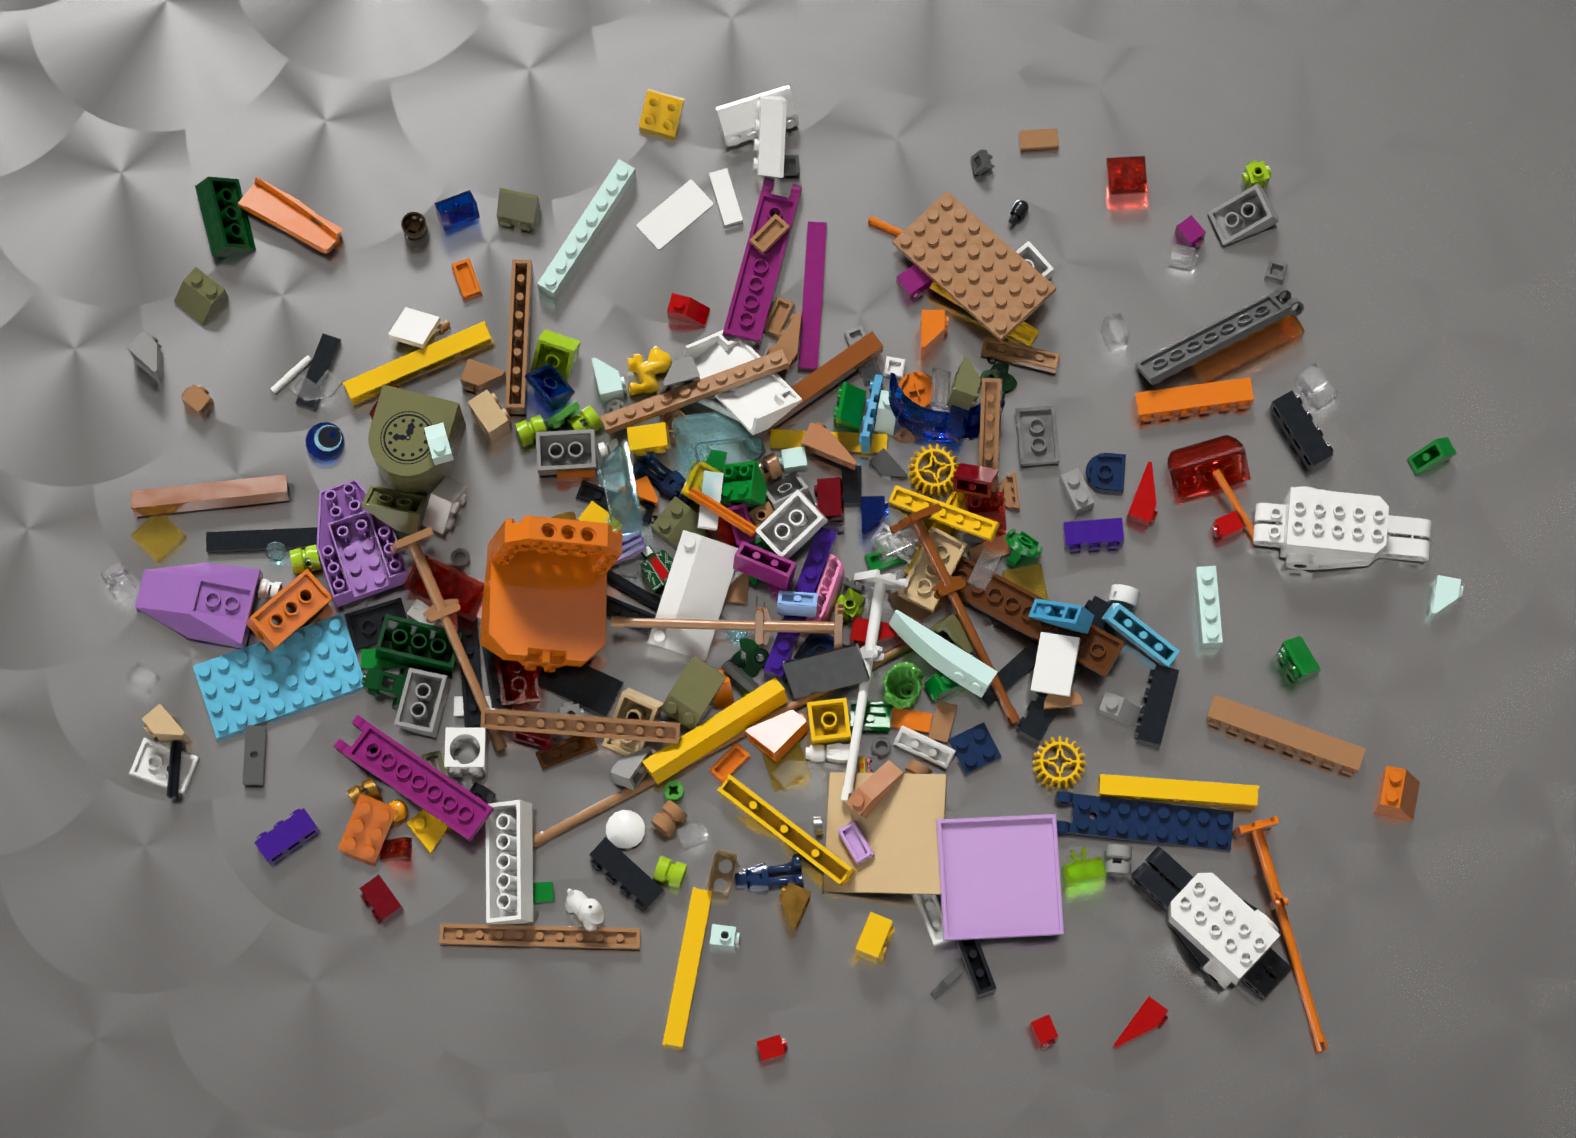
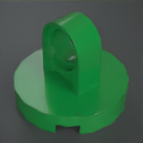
[1005,529,1043,568]

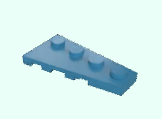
[859,374,883,453]

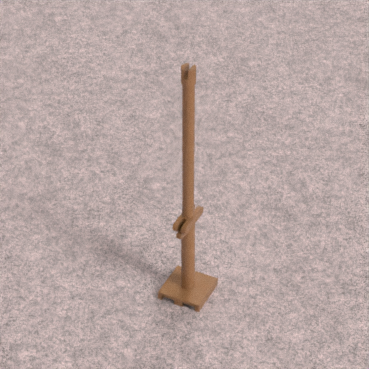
[390,527,507,751]
[611,603,844,648]

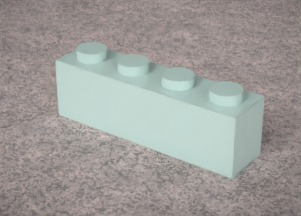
[1194,566,1223,649]

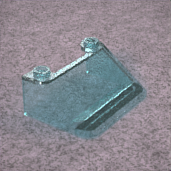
[672,411,766,472]
[597,439,644,535]

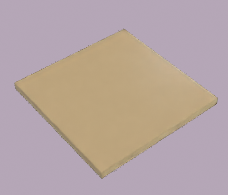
[823,772,948,895]

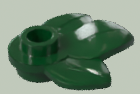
[980,363,1017,400]
[731,638,769,677]

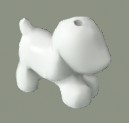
[565,889,605,931]

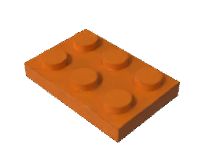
[338,793,398,864]

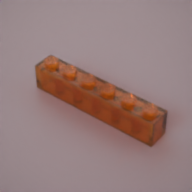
[1190,314,1305,384]

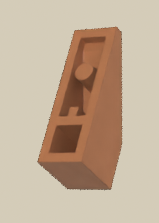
[801,422,857,470]
[845,760,904,819]

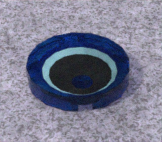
[306,422,345,461]

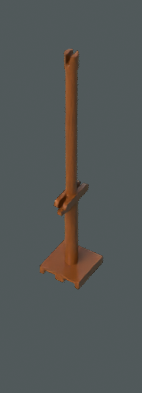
[889,503,1020,725]

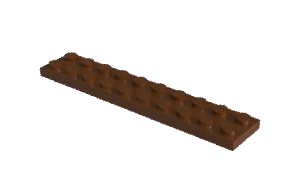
[952,556,1125,677]

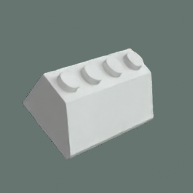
[716,85,799,147]
[753,96,787,178]

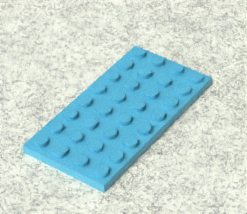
[193,613,363,740]

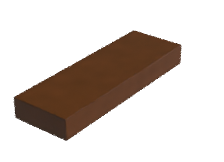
[535,736,598,771]

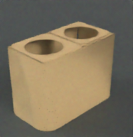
[706,850,738,896]

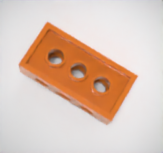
[245,569,333,652]

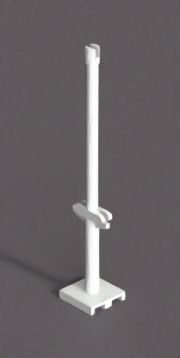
[840,569,909,802]

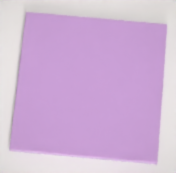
[936,814,1064,941]

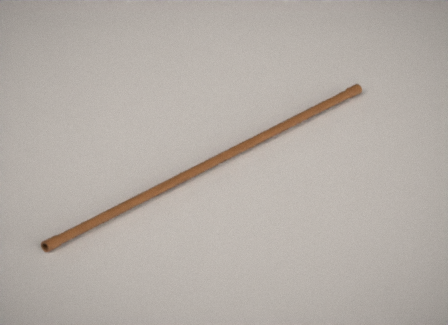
[533,614,961,849]

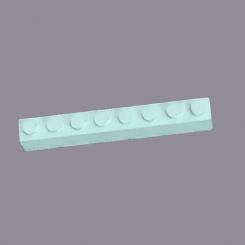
[537,159,636,300]

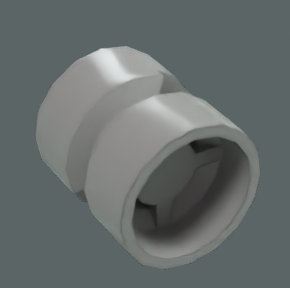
[1104,844,1133,877]

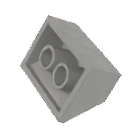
[536,429,597,476]
[394,668,451,738]

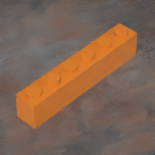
[1134,377,1254,422]

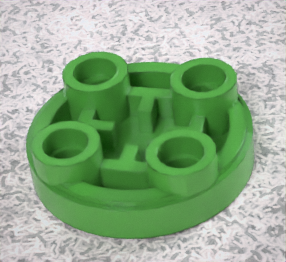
[544,400,580,429]

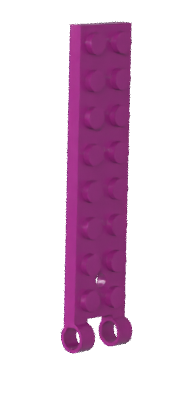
[723,177,802,343]
[333,715,494,842]

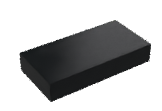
[842,466,861,505]

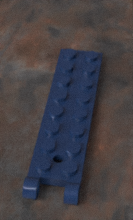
[1056,791,1234,852]

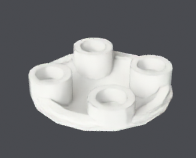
[606,810,645,850]

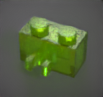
[1061,847,1106,889]

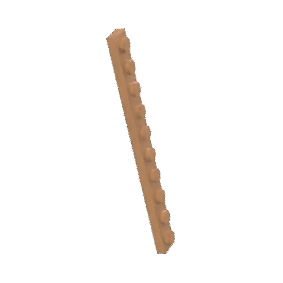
[600,349,790,435]
[480,708,681,744]
[439,923,641,950]

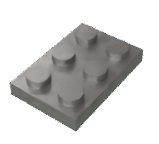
[1015,405,1060,466]

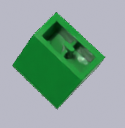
[833,382,866,433]
[720,461,767,507]
[1278,636,1321,685]

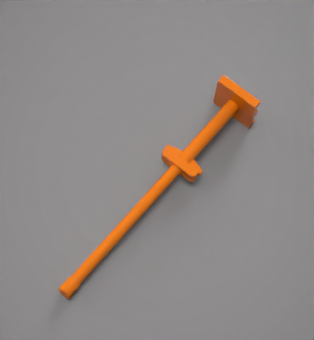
[1232,815,1329,1052]

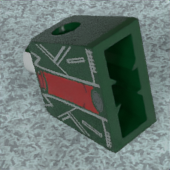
[640,546,673,596]

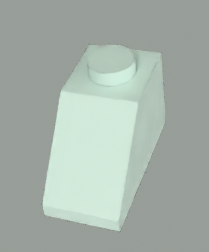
[874,390,900,437]
[424,422,454,465]
[1429,575,1463,618]

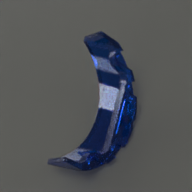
[888,373,1005,443]

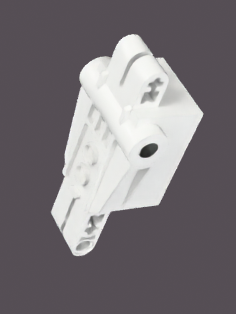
[1253,487,1432,570]

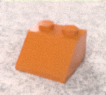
[921,310,949,358]

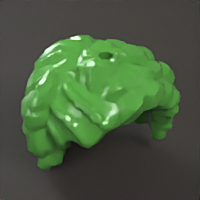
[882,662,924,709]

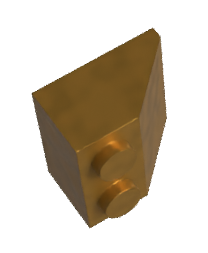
[779,882,811,934]

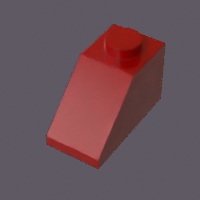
[667,293,710,327]

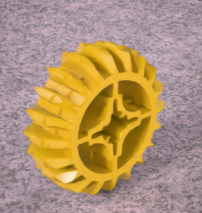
[908,444,960,496]
[1032,736,1087,790]

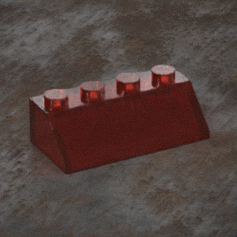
[494,654,541,709]

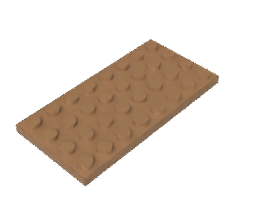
[892,191,1056,342]

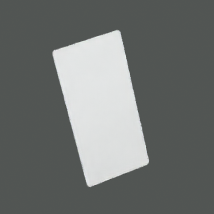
[636,180,713,249]

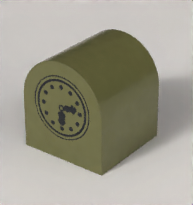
[368,385,466,496]

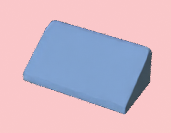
[777,590,818,617]

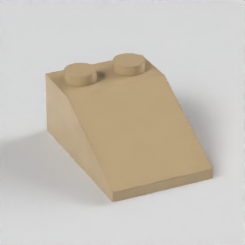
[602,688,663,755]

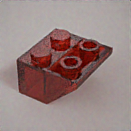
[1105,156,1148,195]
[965,492,1006,536]

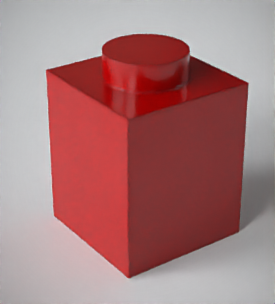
[1212,510,1244,542]
[1030,1015,1059,1048]
[756,1034,788,1063]

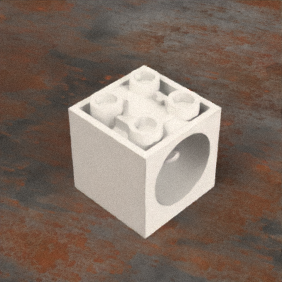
[444,727,489,778]

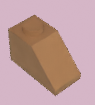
[460,358,506,391]

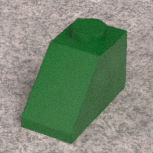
[1407,437,1457,475]

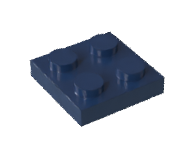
[948,722,1002,775]

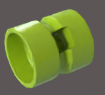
[567,405,603,431]
[515,414,547,447]
[289,544,322,575]
[653,856,688,889]

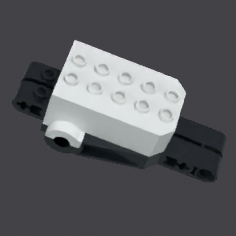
[1130,846,1292,999]

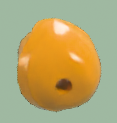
[389,800,408,822]

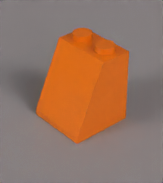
[1373,766,1420,821]

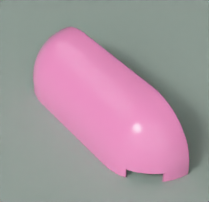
[806,554,845,622]

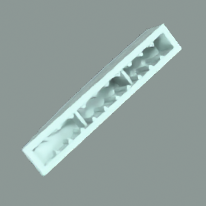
[889,609,997,698]

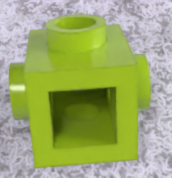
[1242,161,1271,189]
[835,588,866,622]

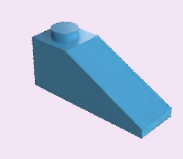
[1029,598,1094,634]

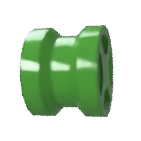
[664,780,684,803]

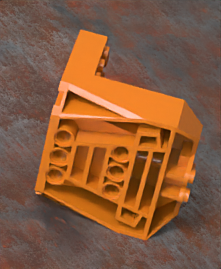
[480,516,622,672]

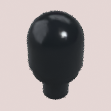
[1008,200,1029,225]

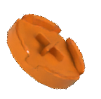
[898,371,936,410]

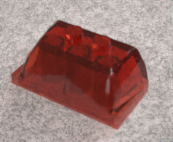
[1168,435,1251,501]
[403,553,485,622]

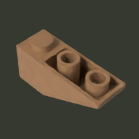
[767,310,802,374]

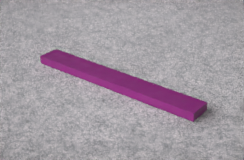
[798,221,827,371]

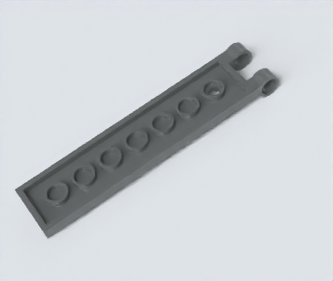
[1135,287,1304,385]

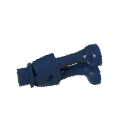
[629,451,691,505]
[735,853,804,891]

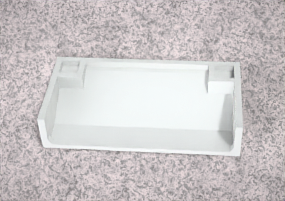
[684,330,802,435]
[647,530,738,662]

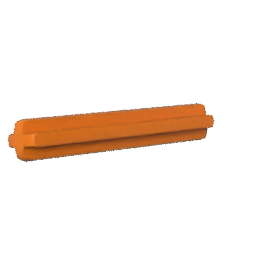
[688,487,757,537]

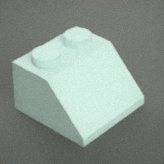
[591,358,627,406]

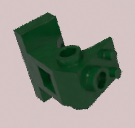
[362,666,409,709]

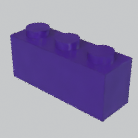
[1062,518,1124,552]
[254,808,320,865]

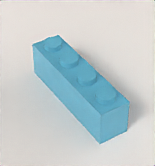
[1101,603,1180,667]

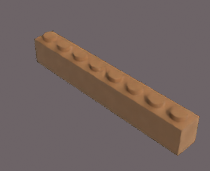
[505,259,533,414]
[1206,694,1366,775]

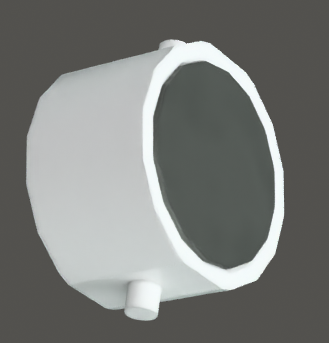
[1108,584,1140,610]

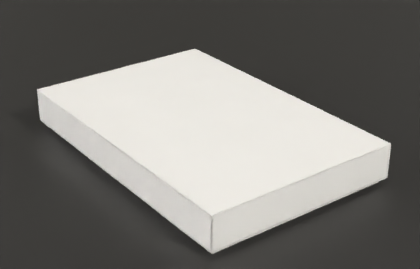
[1031,632,1081,697]
[129,737,200,795]

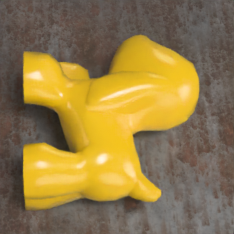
[627,346,672,396]

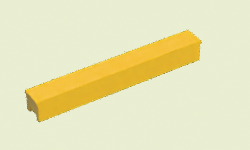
[342,321,493,404]
[642,677,789,785]
[717,774,856,887]
[1098,774,1259,809]
[662,887,713,1050]

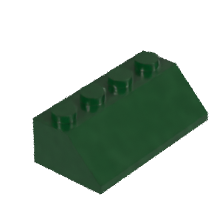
[195,177,256,257]
[375,614,462,676]

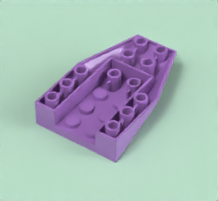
[317,479,412,607]
[135,563,263,649]

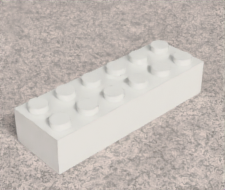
[486,800,533,925]

